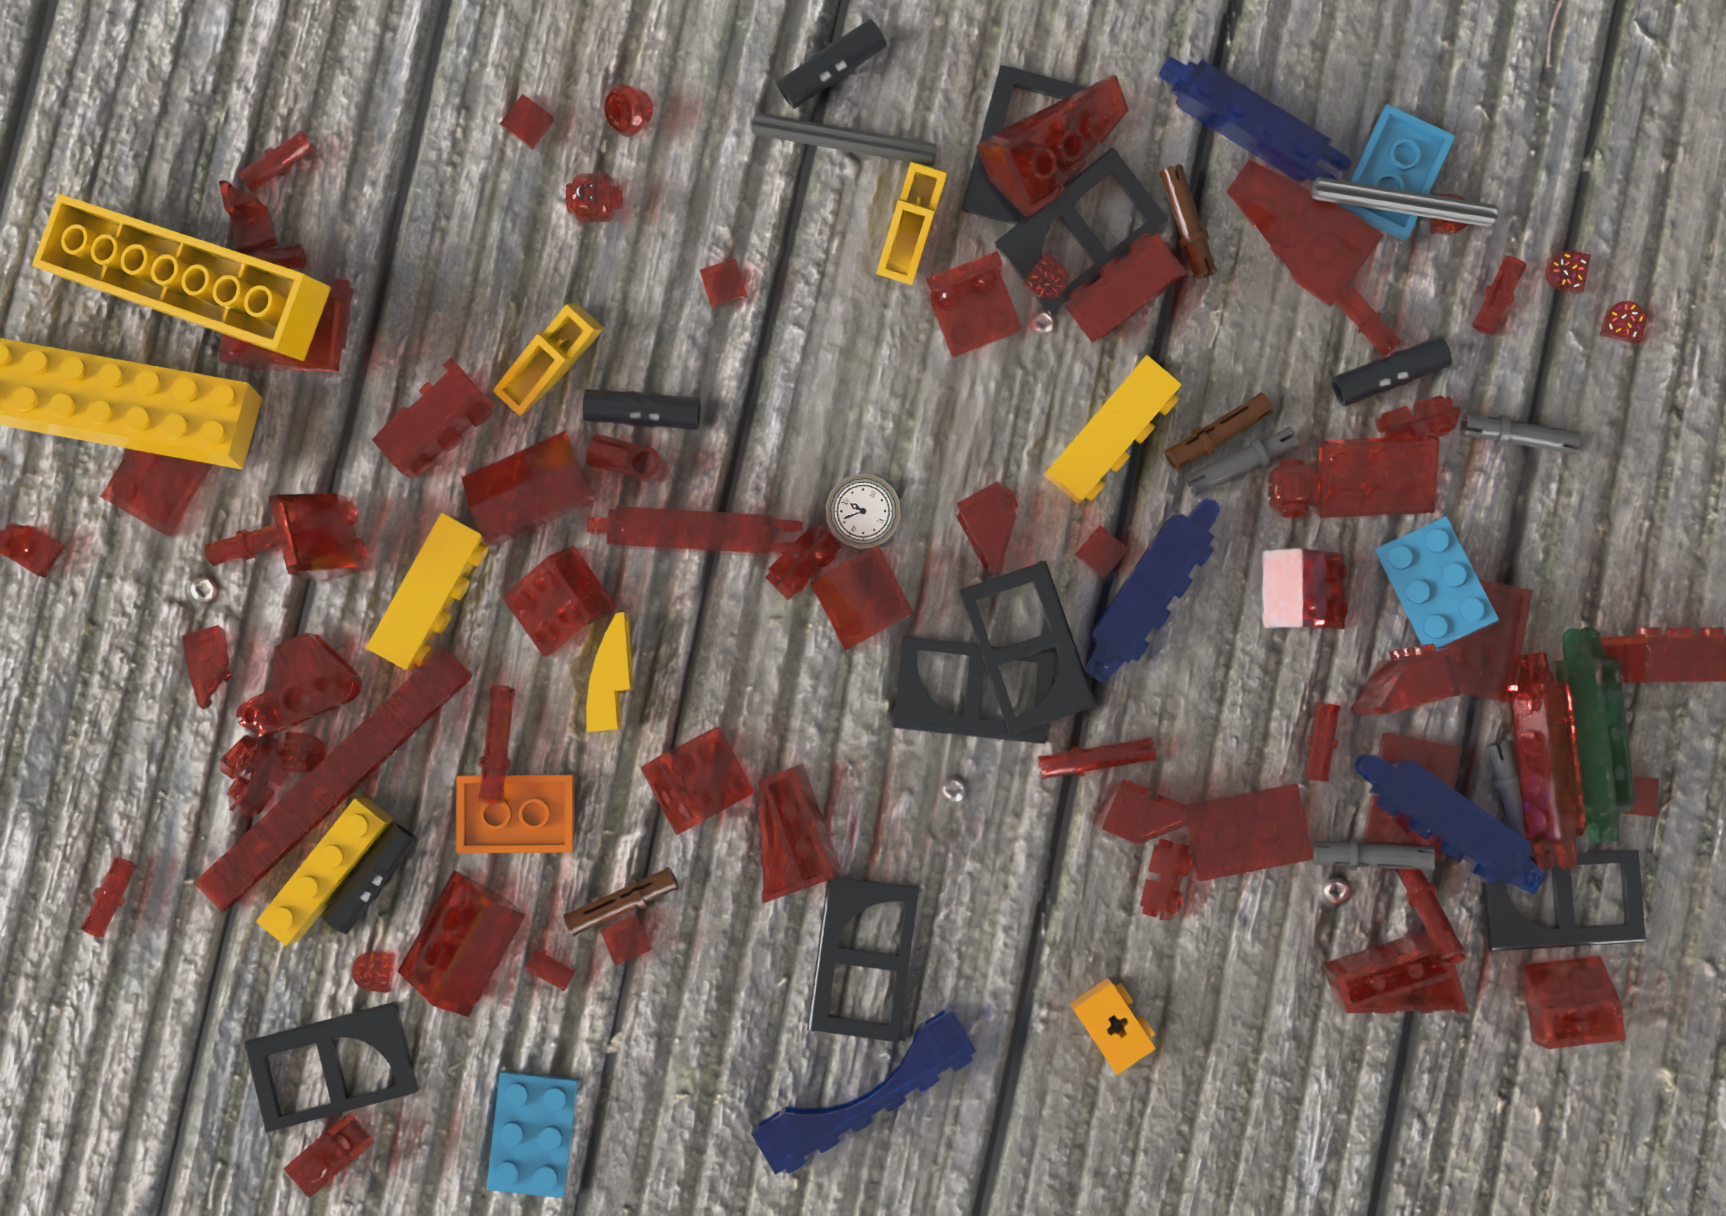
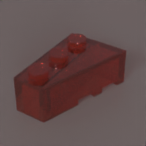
[1593,627,1726,684]

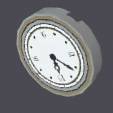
[825,474,901,550]

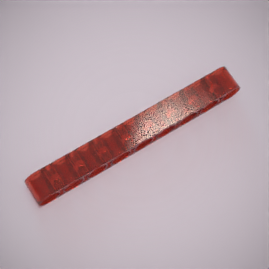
[195,647,473,913]

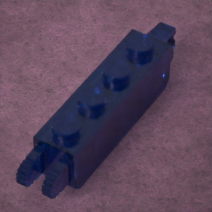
[1158,56,1352,182]
[1084,498,1221,683]
[1353,754,1547,895]

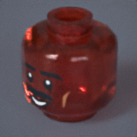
[565,173,623,223]
[1268,459,1318,518]

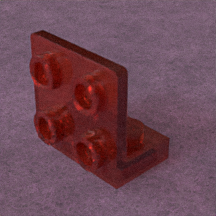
[924,251,1022,357]
[503,546,618,657]
[640,727,754,835]

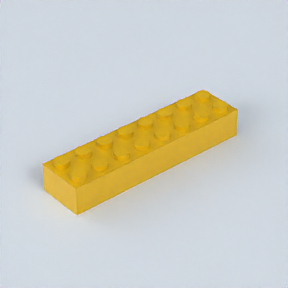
[32,193,331,361]
[0,338,263,470]

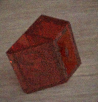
[810,545,914,651]
[1262,549,1347,629]
[1092,779,1193,845]
[1521,955,1626,1049]

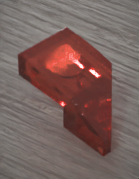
[219,180,278,255]
[0,523,65,578]
[182,625,232,709]

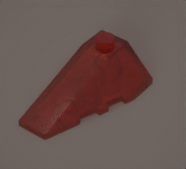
[976,75,1129,217]
[1227,160,1383,307]

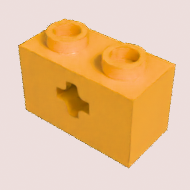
[1069,978,1156,1075]

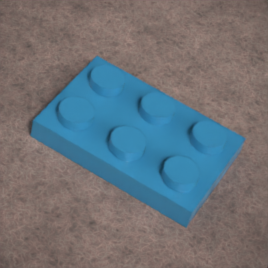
[1336,104,1455,241]
[1374,516,1499,654]
[486,1070,579,1198]

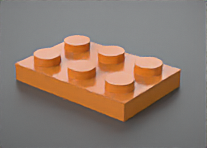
[456,774,575,853]

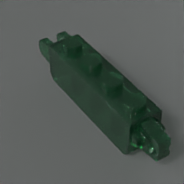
[1555,627,1636,843]

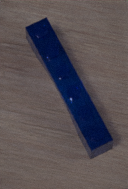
[751,1005,977,1175]

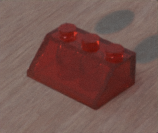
[461,431,597,547]
[1351,643,1461,715]
[397,870,526,1017]

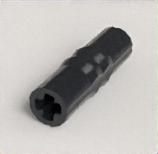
[776,19,887,110]
[1331,336,1452,407]
[583,389,701,430]
[321,821,419,935]

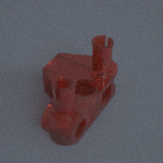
[236,633,362,740]

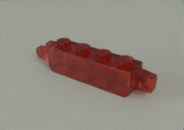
[587,506,802,557]
[1508,652,1586,869]

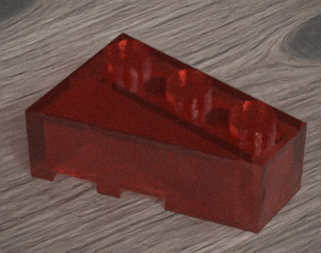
[1064,233,1192,343]
[372,357,496,479]
[758,763,842,904]
[1323,928,1469,1013]

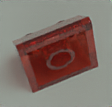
[953,481,1018,578]

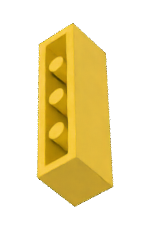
[1044,355,1182,504]
[366,513,489,671]
[256,796,396,946]

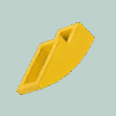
[876,161,949,285]
[492,303,605,416]
[586,612,635,732]

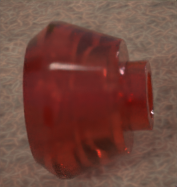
[604,84,653,137]

